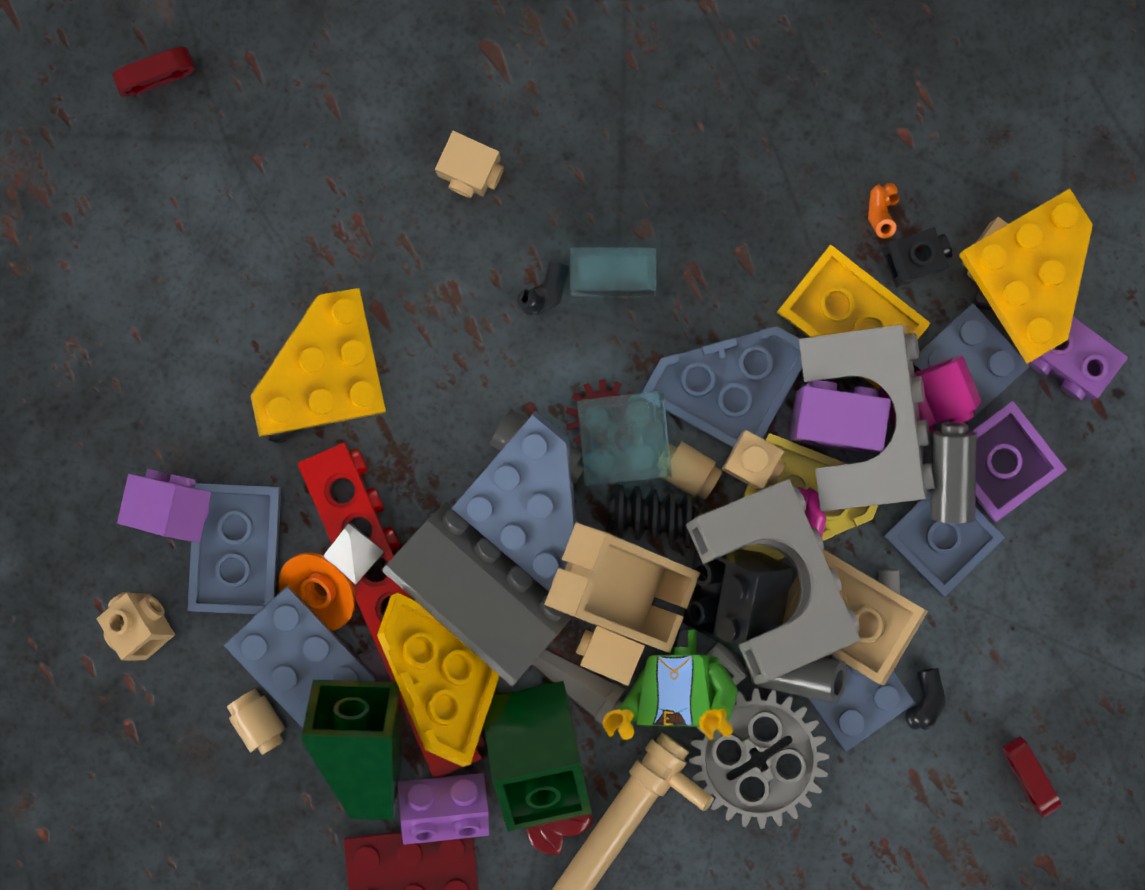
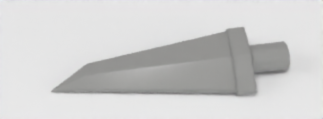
[531,649,625,725]

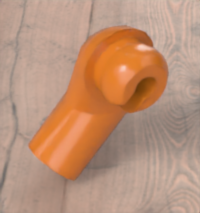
[868,182,900,239]

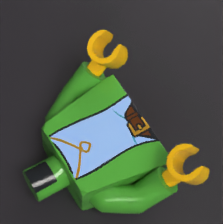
[602,630,738,740]

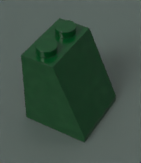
[302,680,402,820]
[484,681,592,832]

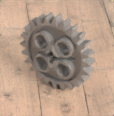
[689,687,829,829]

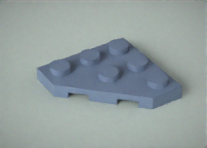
[640,326,802,448]
[452,411,576,591]

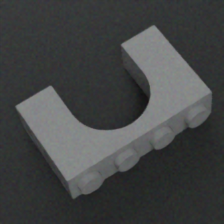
[799,324,935,511]
[686,479,861,685]

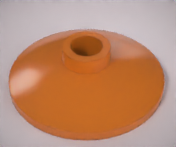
[278,553,356,631]

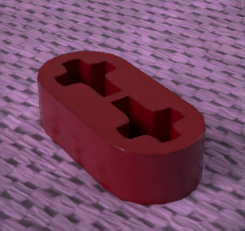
[112,47,195,97]
[1001,736,1062,818]

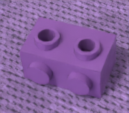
[1028,317,1128,401]
[117,469,211,543]
[398,773,489,845]

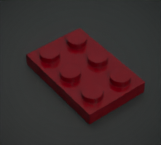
[343,831,479,890]

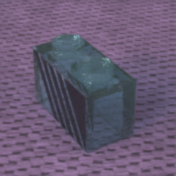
[570,247,656,296]

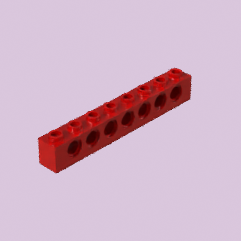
[297,443,487,778]

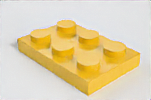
[777,244,931,389]

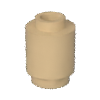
[657,441,723,500]
[227,688,287,755]

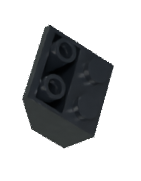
[683,548,793,656]

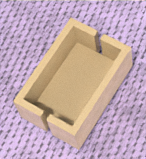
[544,523,700,653]

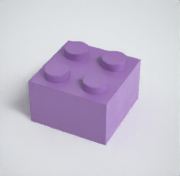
[788,380,891,454]
[973,401,1067,523]

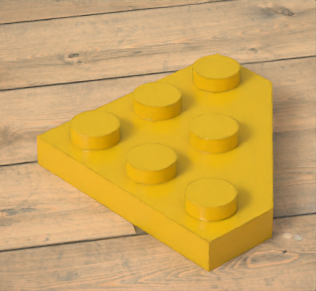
[959,188,1093,364]
[250,288,386,437]
[377,593,500,767]

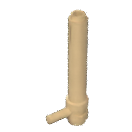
[552,732,714,890]

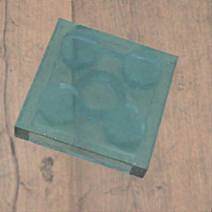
[577,391,672,486]

